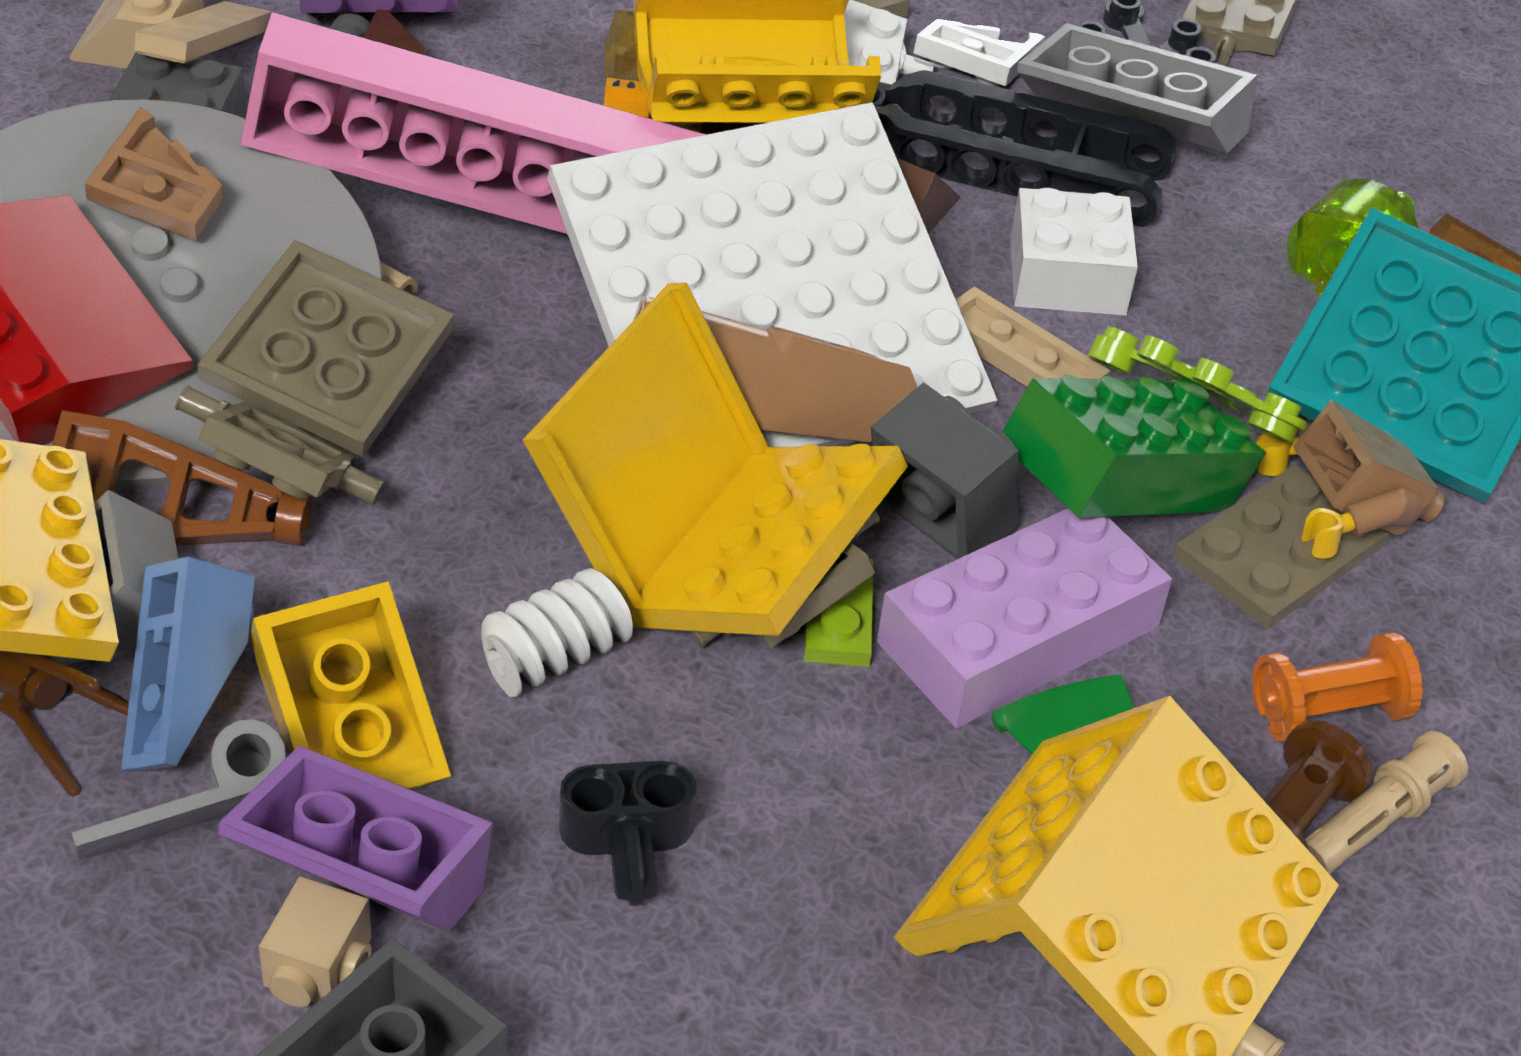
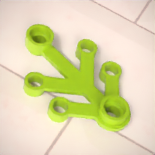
[1087,325,1308,444]

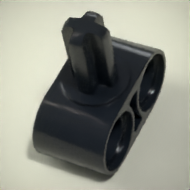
[559,761,696,906]

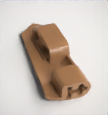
[634,295,917,442]

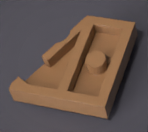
[85,107,223,241]

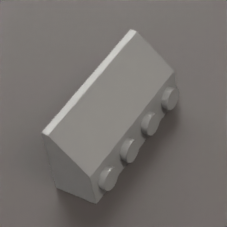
[1017,23,1257,153]

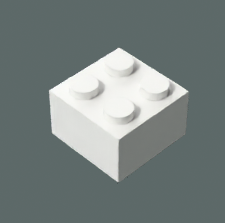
[1010,188,1138,315]

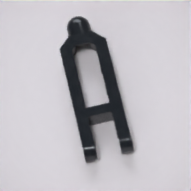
[872,70,1176,227]

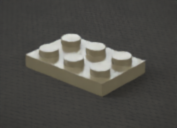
[1172,464,1390,630]

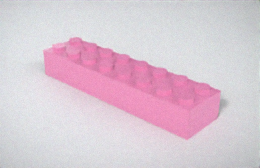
[240,12,705,234]

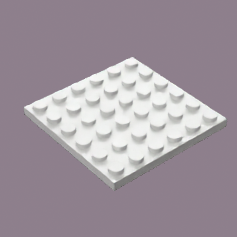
[547,102,998,447]

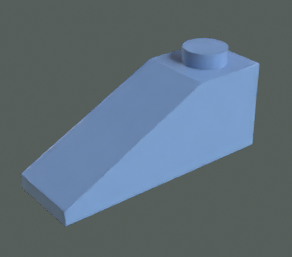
[121,556,255,772]

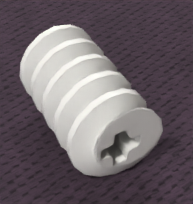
[481,568,633,697]

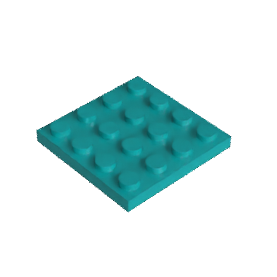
[1266,207,1521,504]

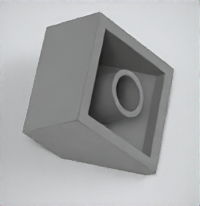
[50,490,179,664]

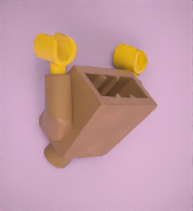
[1256,400,1444,559]

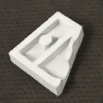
[913,19,1045,86]

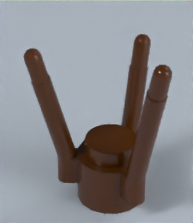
[0,651,129,796]

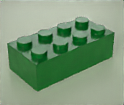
[1002,375,1267,518]

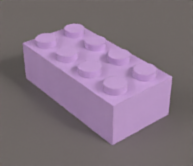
[877,508,1172,728]

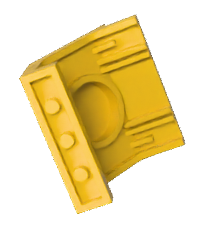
[633,0,882,123]

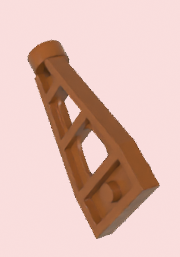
[52,410,312,546]

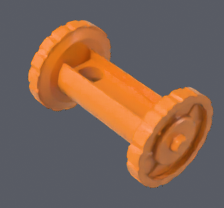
[1252,632,1423,742]

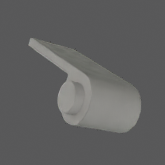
[71,719,286,860]

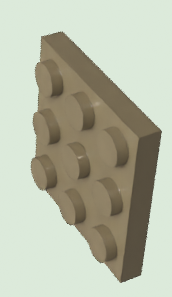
[198,240,454,457]

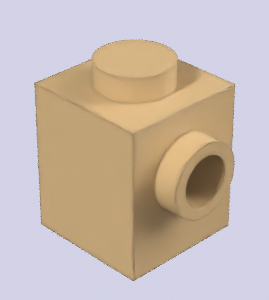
[258,876,372,1007]

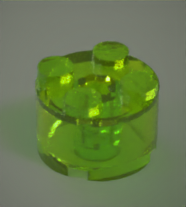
[1287,179,1419,295]

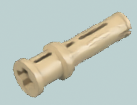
[1304,730,1468,874]

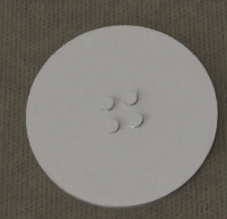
[0,99,382,490]

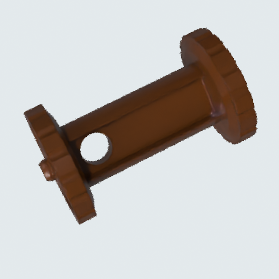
[1263,720,1372,849]

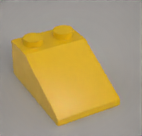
[249,581,451,790]

